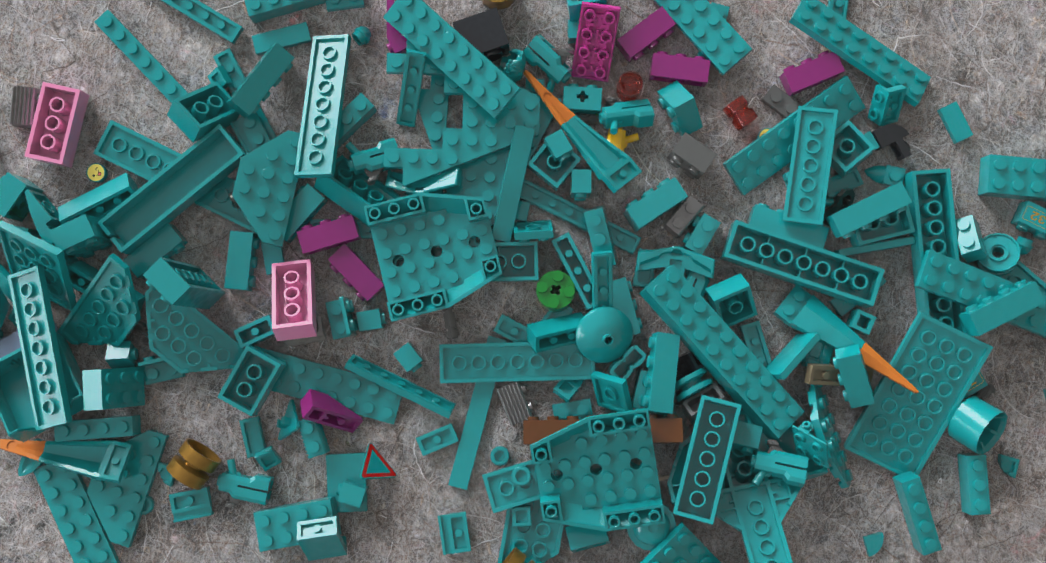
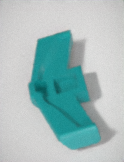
[385,168,462,194]
[636,246,715,279]

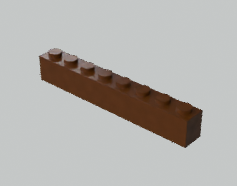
[523,414,683,445]

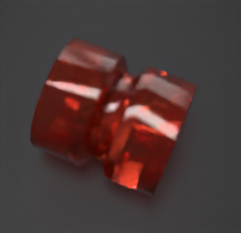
[616,71,643,101]
[722,95,758,131]

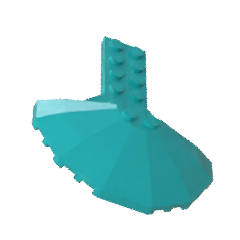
[667,410,828,563]

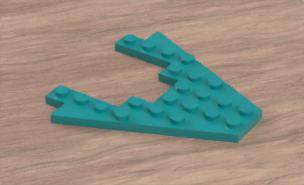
[383,40,540,187]
[418,76,561,226]

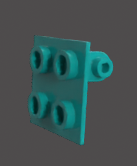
[792,421,830,469]

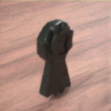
[823,188,855,227]

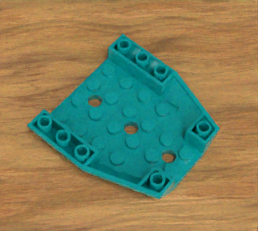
[363,192,503,322]
[530,408,666,531]

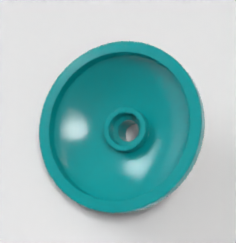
[575,306,633,363]

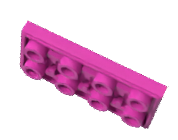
[571,1,621,82]

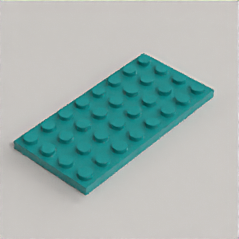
[843,311,993,475]

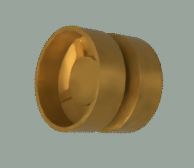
[166,438,221,490]

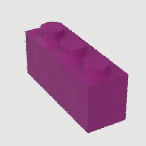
[615,6,676,62]
[779,50,845,96]
[649,51,710,87]
[297,213,362,256]
[328,244,385,302]

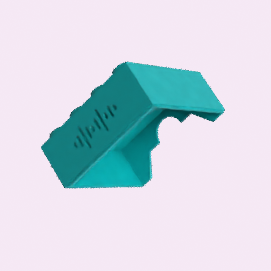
[0,332,84,443]

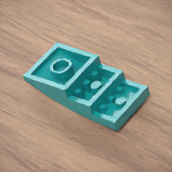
[25,189,79,265]

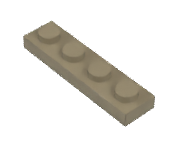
[804,363,874,386]

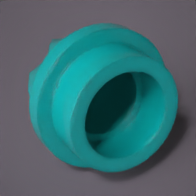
[352,26,372,46]
[1015,236,1034,255]

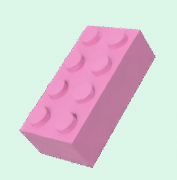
[25,82,90,168]
[272,259,317,341]

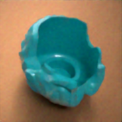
[499,49,526,82]

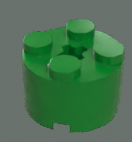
[536,270,575,312]

